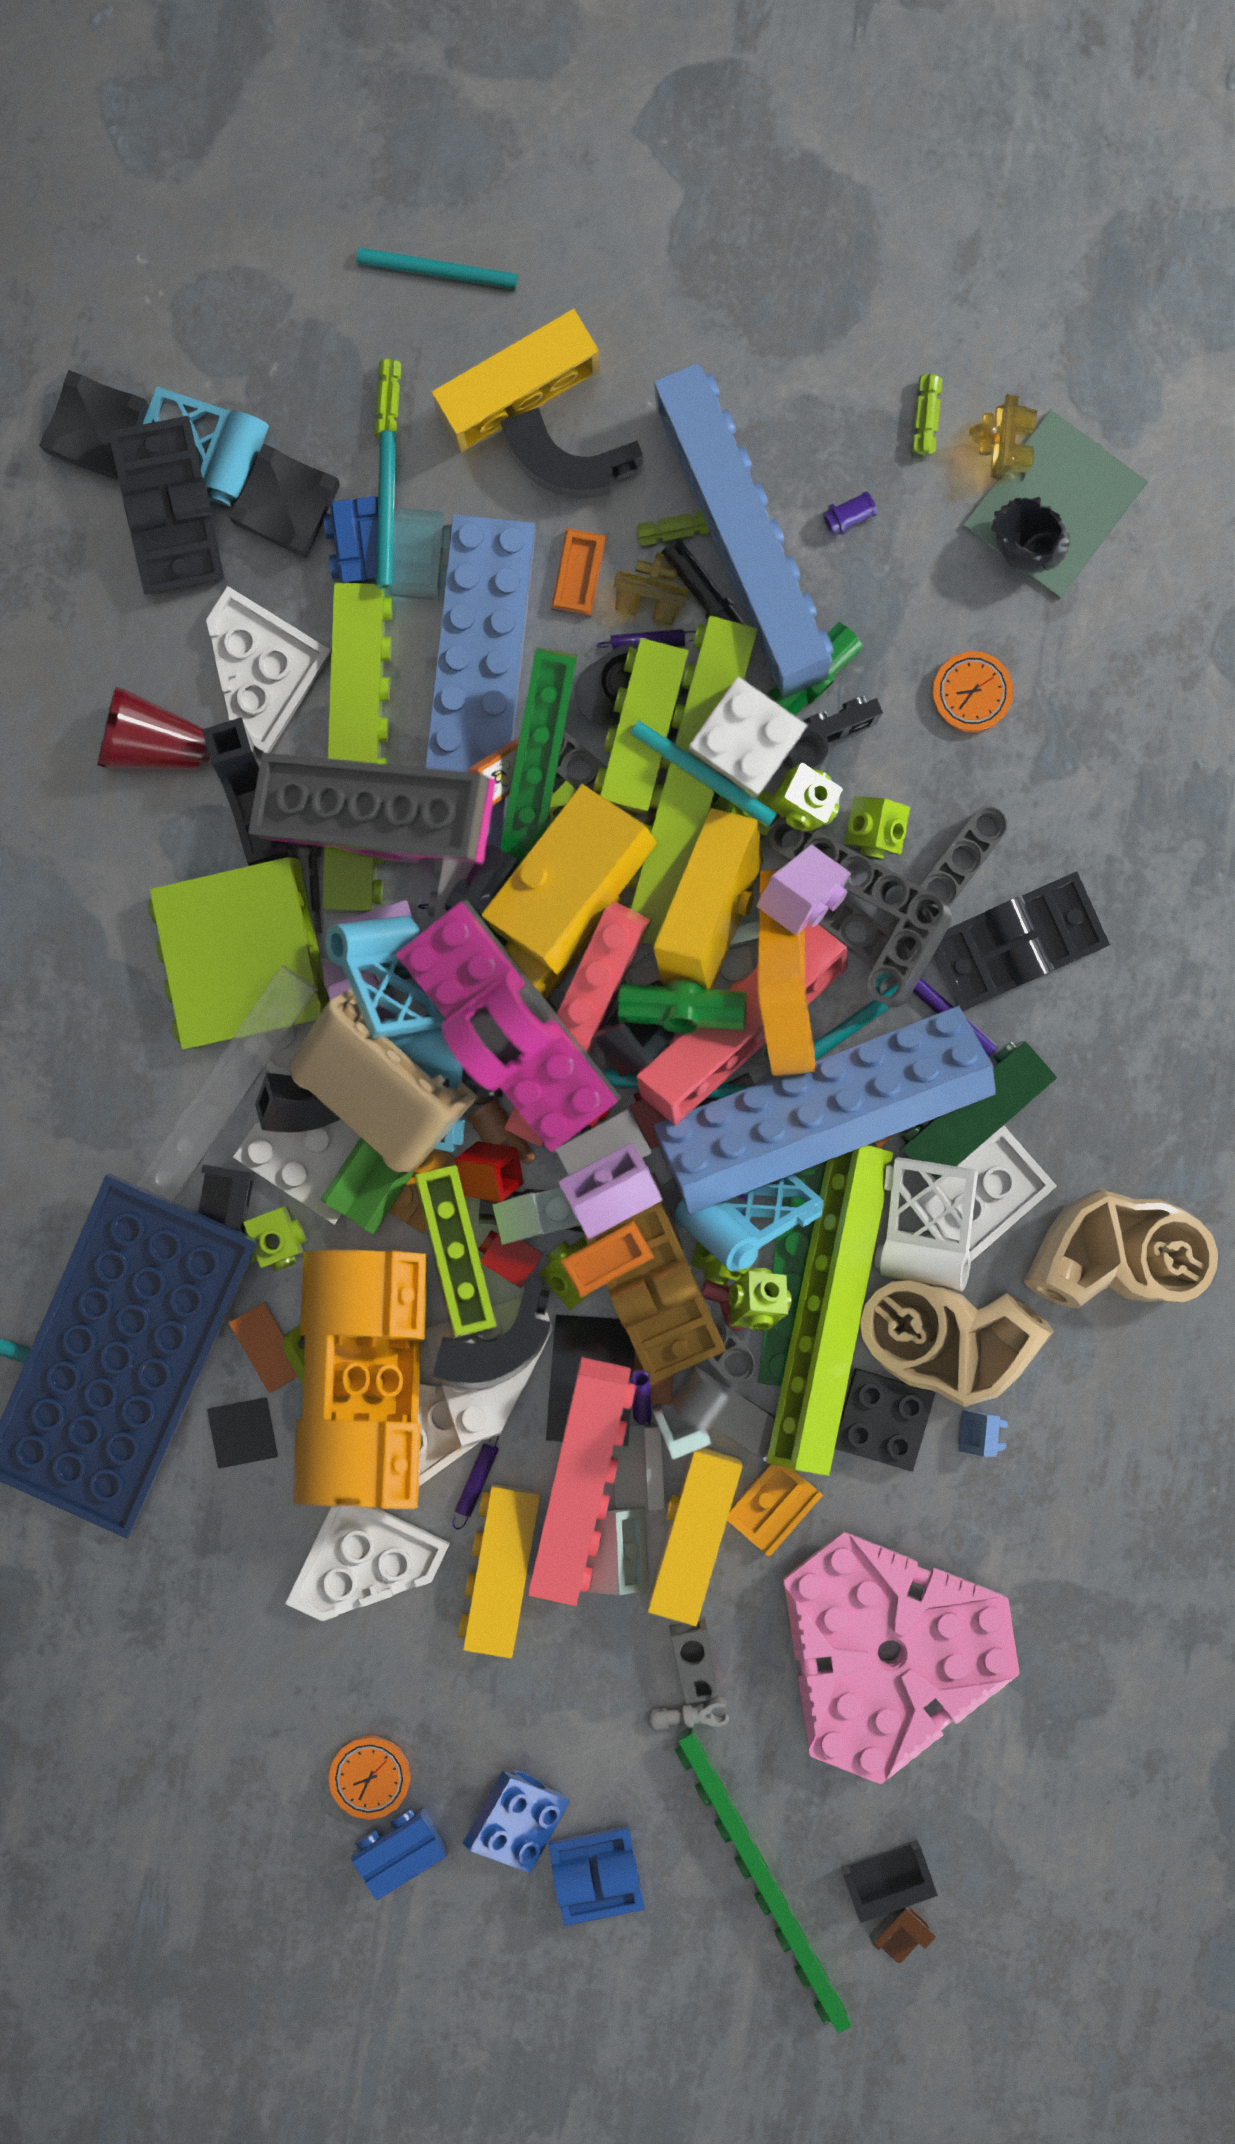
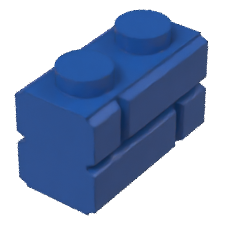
[323,496,378,584]
[351,1807,449,1900]

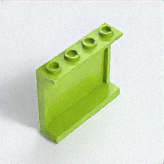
[148,857,329,1050]

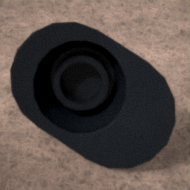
[575,643,639,726]

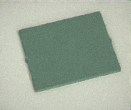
[963,410,1148,599]

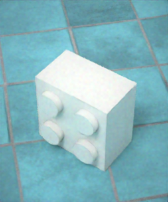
[688,677,807,798]

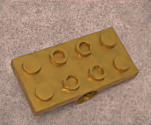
[583,1201,726,1384]

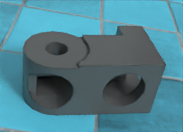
[669,1619,718,1704]

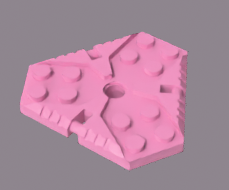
[783,1531,1020,1784]

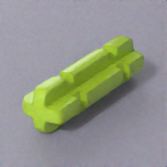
[374,359,401,439]
[912,374,943,455]
[636,511,710,547]

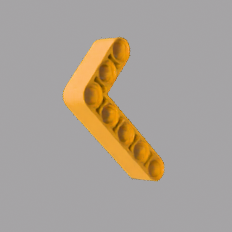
[758,869,815,1076]

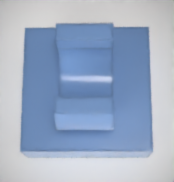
[959,1410,1008,1457]

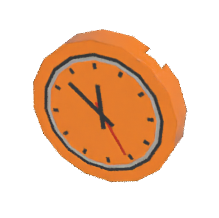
[932,651,1013,733]
[328,1735,411,1820]

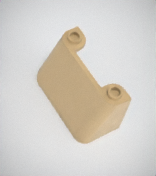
[289,988,478,1172]

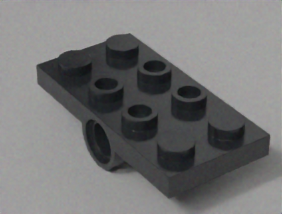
[107,415,224,595]
[723,696,883,780]
[934,871,1110,1011]

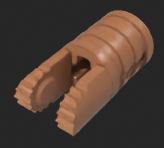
[466,1098,536,1165]

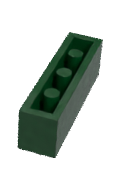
[899,1041,1058,1180]

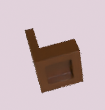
[869,1906,936,1963]

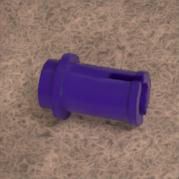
[823,491,877,535]

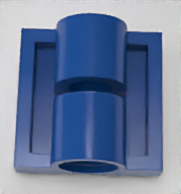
[462,1769,570,1873]
[548,1825,645,1926]

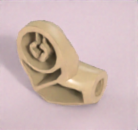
[1024,1190,1218,1308]
[860,1280,1054,1407]

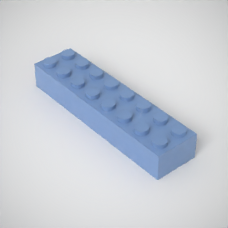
[654,362,834,698]
[426,514,536,848]
[654,1006,996,1215]

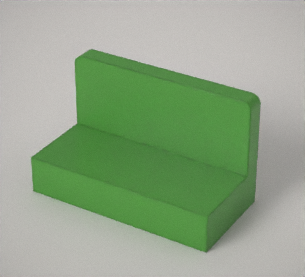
[321,1137,416,1235]

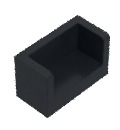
[592,981,676,1077]
[198,1164,255,1234]
[841,1840,938,1923]

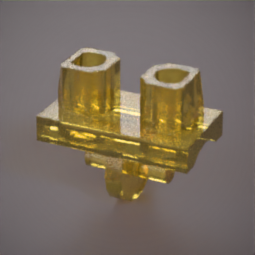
[969,394,1037,479]
[613,553,689,625]

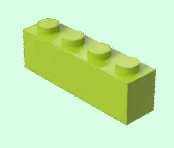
[593,638,689,815]
[414,1165,496,1339]

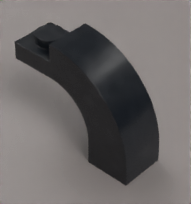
[500,407,643,498]
[202,717,290,866]
[255,1073,341,1133]
[432,1274,551,1389]

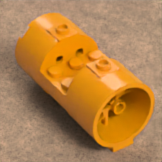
[292,1250,428,1508]

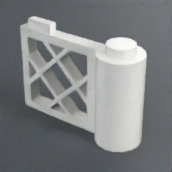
[875,1157,978,1291]

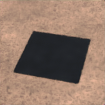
[207,1397,278,1468]

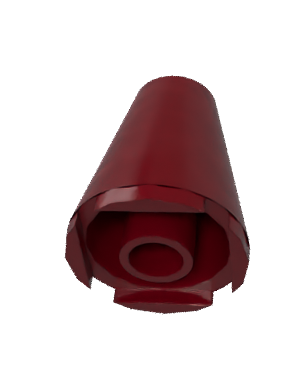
[97,687,210,770]

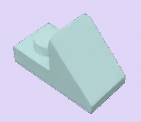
[492,1187,581,1245]

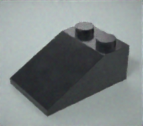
[546,1314,635,1446]

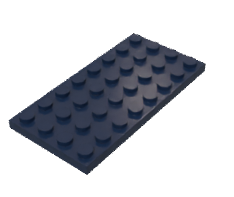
[0,1173,259,1539]

